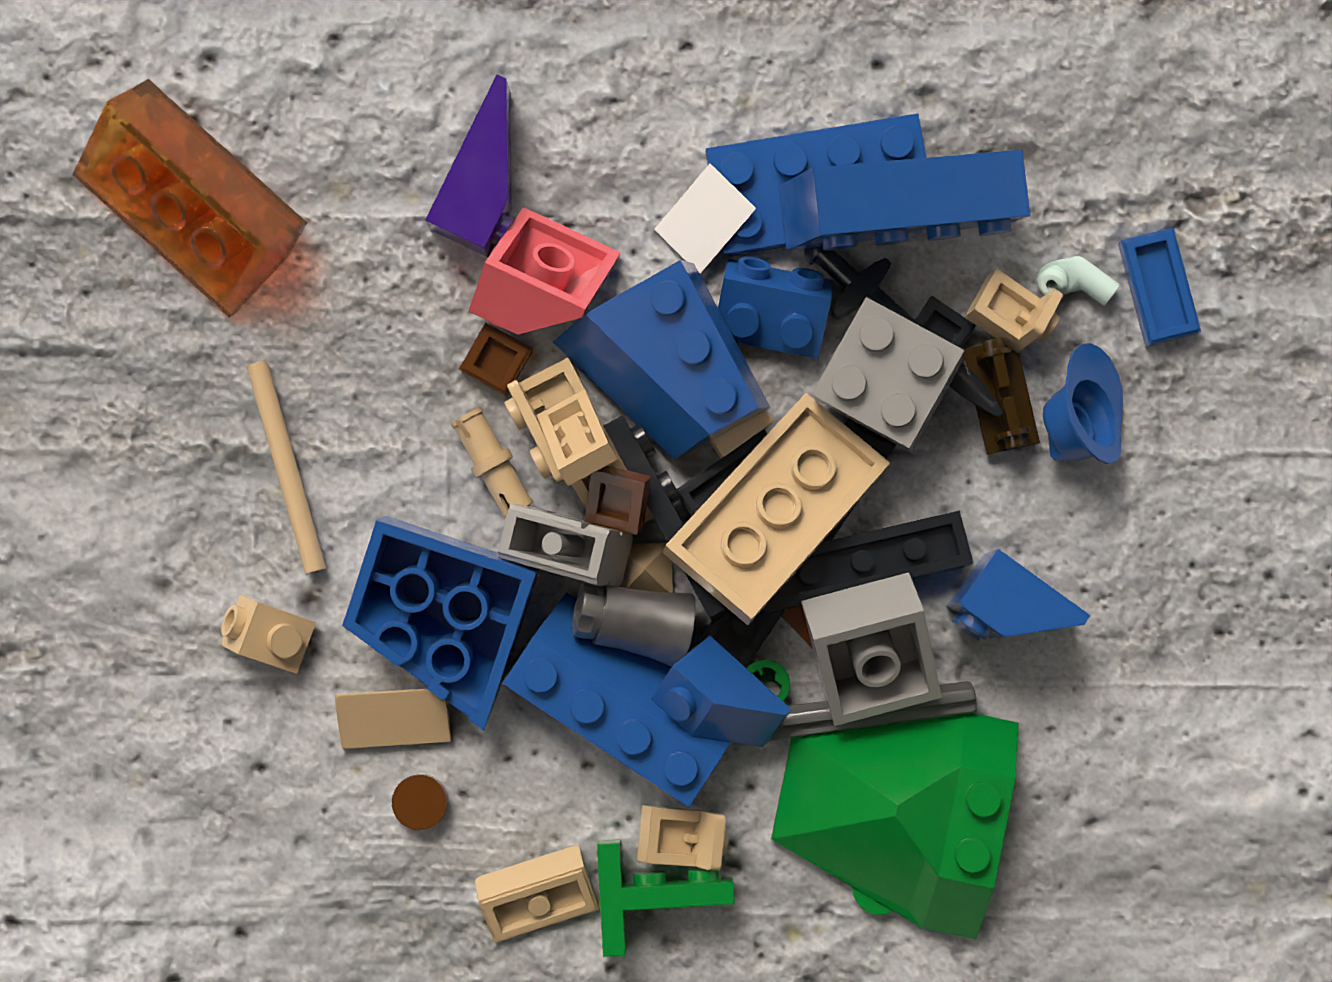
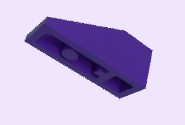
[425,74,515,257]

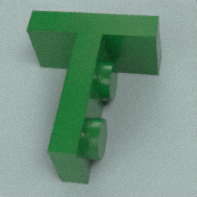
[597,839,735,957]

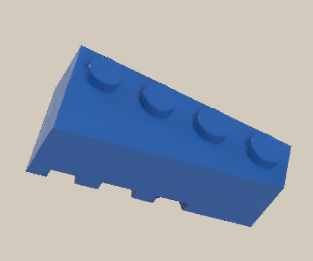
[779,150,1031,251]

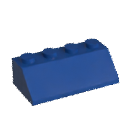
[502,592,730,807]

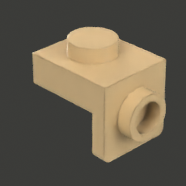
[965,268,1063,353]
[221,595,316,674]
[636,805,728,871]

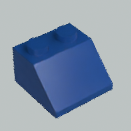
[946,549,1091,640]

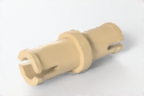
[450,407,534,519]

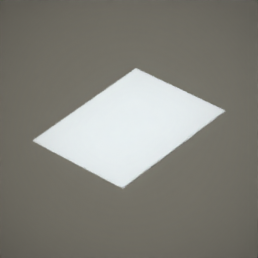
[654,164,756,274]

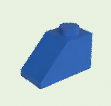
[651,636,791,747]

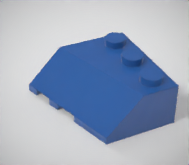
[553,260,771,460]
[342,516,540,731]

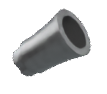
[571,583,696,667]

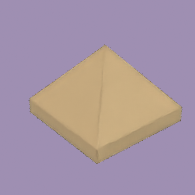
[618,542,673,593]

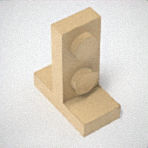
[537,389,654,523]

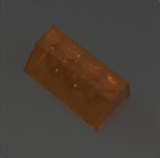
[72,79,307,318]

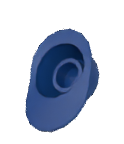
[1043,343,1123,464]

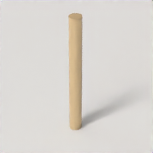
[246,361,327,575]

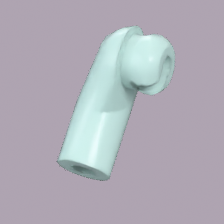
[1037,256,1120,306]

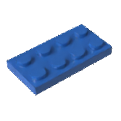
[705,113,926,258]

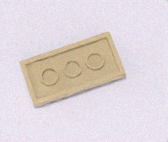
[662,393,890,625]

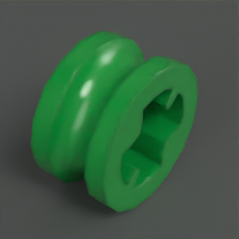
[746,659,790,701]

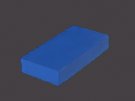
[1118,227,1201,347]

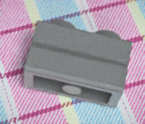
[498,504,633,586]

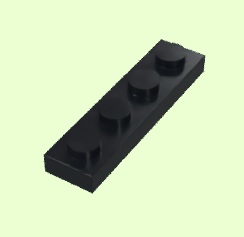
[603,415,732,622]
[760,510,974,615]

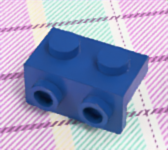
[718,257,834,359]

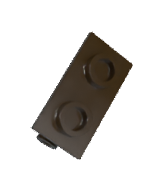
[963,338,1040,455]

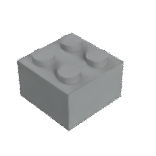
[811,297,965,453]
[801,572,942,726]

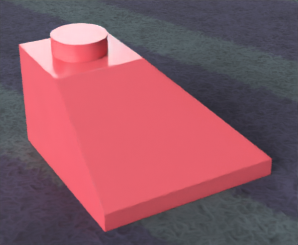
[468,207,621,335]

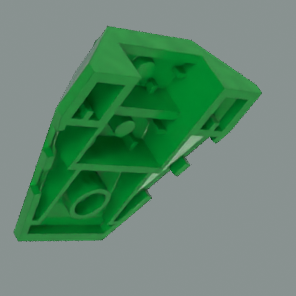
[771,713,1019,940]

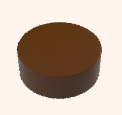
[392,774,448,830]

